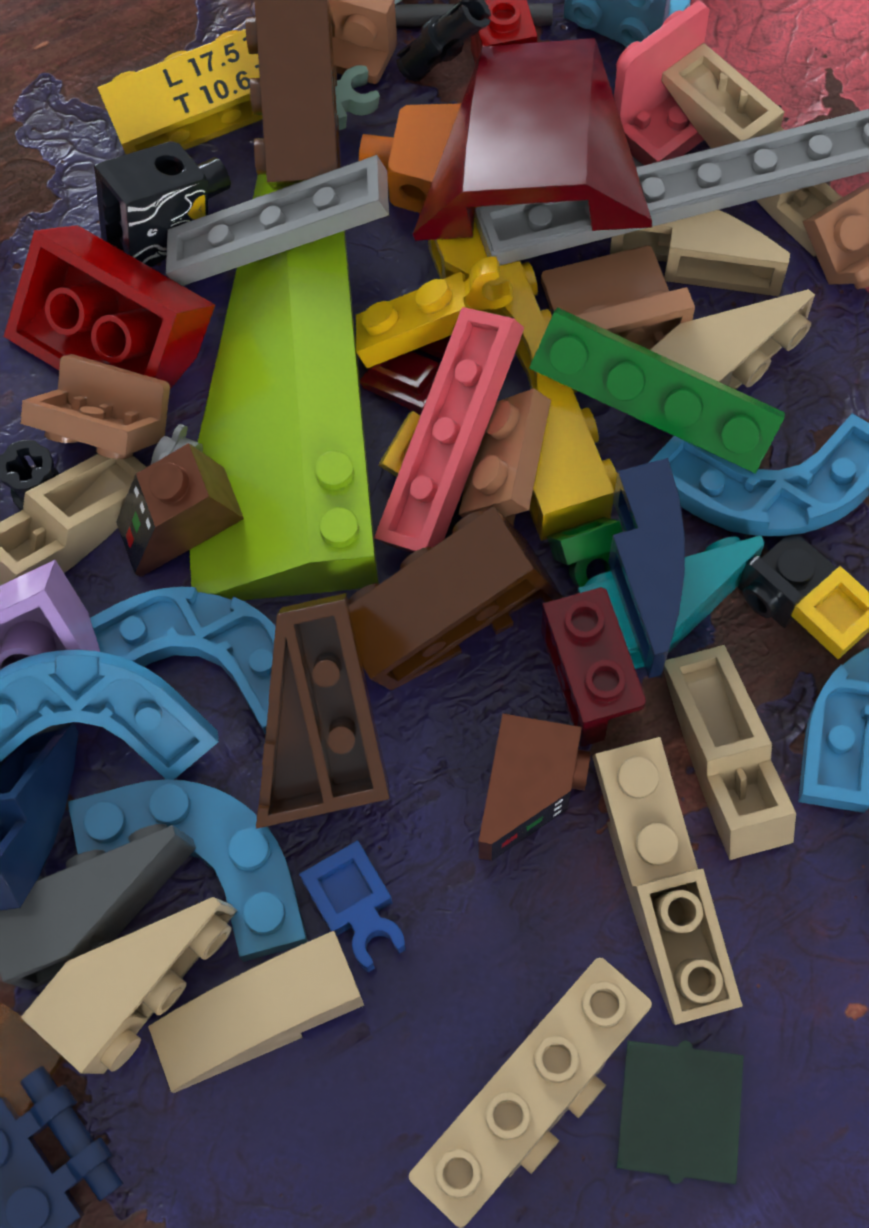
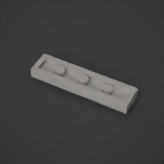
[166,155,389,286]

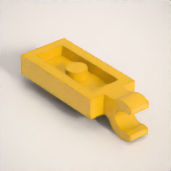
[356,257,513,368]

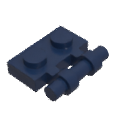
[0,1065,124,1228]

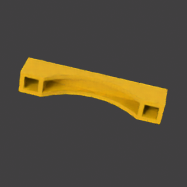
[428,206,617,541]

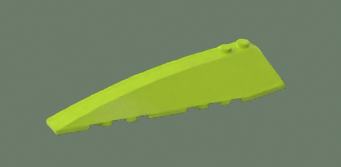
[190,175,379,601]

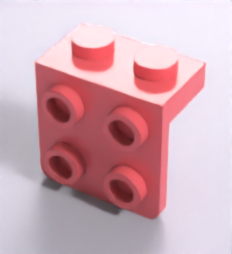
[614,0,710,165]

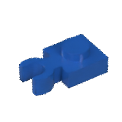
[299,840,406,972]

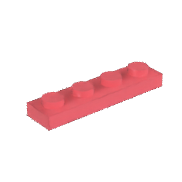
[374,307,524,553]

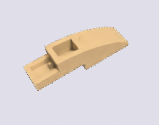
[592,737,742,1025]

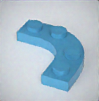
[649,413,869,536]
[90,587,276,736]
[798,647,869,813]
[0,650,218,780]
[68,779,308,962]

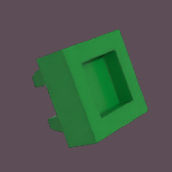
[547,517,623,587]

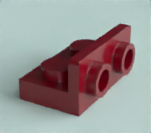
[541,587,646,747]

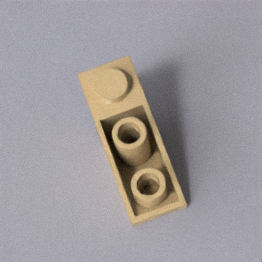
[650,289,815,390]
[21,897,238,1074]

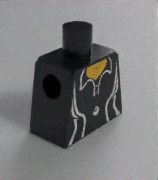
[94,141,231,268]

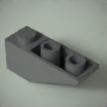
[0,824,196,990]

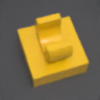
[791,566,869,659]

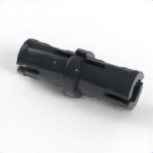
[396,0,491,82]

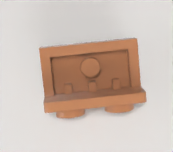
[21,354,170,459]
[458,388,551,525]

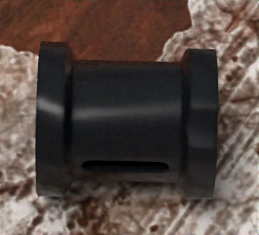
[0,440,60,511]

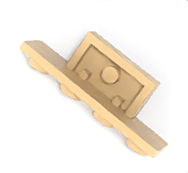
[409,958,652,1228]

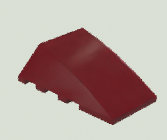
[413,38,653,241]

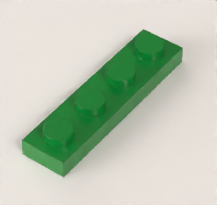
[529,307,785,474]

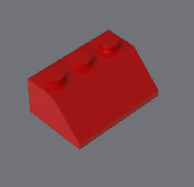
[3,225,215,389]

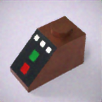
[116,443,244,577]
[478,713,591,861]

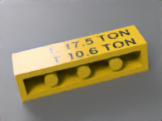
[98,29,263,154]

